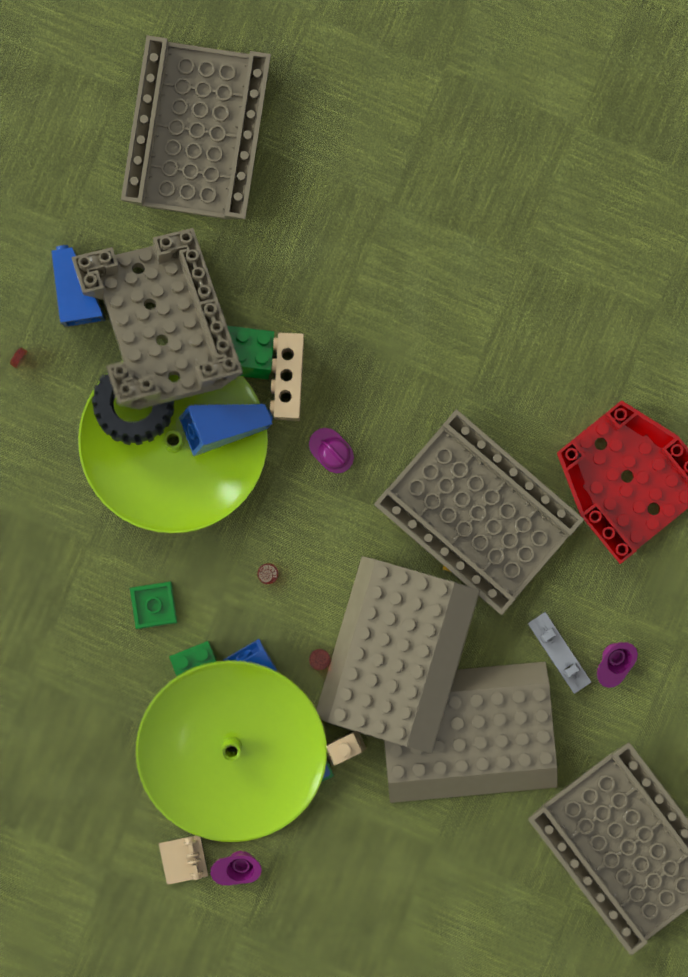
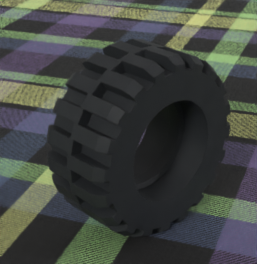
[92,373,174,445]

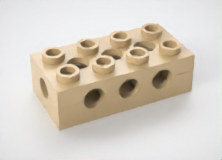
[270,333,304,421]

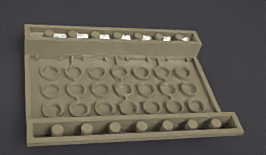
[121,35,271,219]
[374,409,584,615]
[316,556,480,753]
[384,662,557,803]
[528,742,688,955]

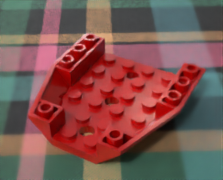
[557,400,688,564]

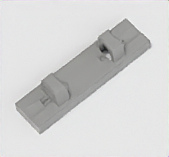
[527,612,591,694]

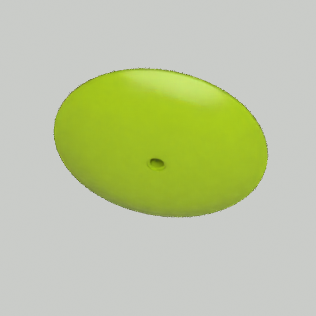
[78,361,268,533]
[136,661,327,842]

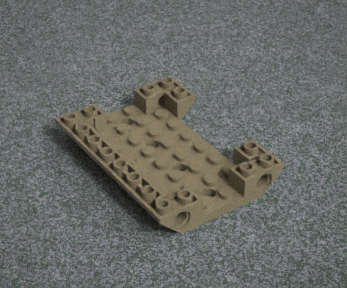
[72,228,242,409]

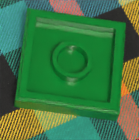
[130,581,178,629]

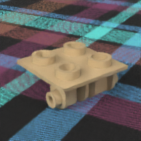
[159,835,208,885]

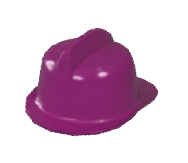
[309,428,354,473]
[597,642,638,688]
[210,851,262,885]

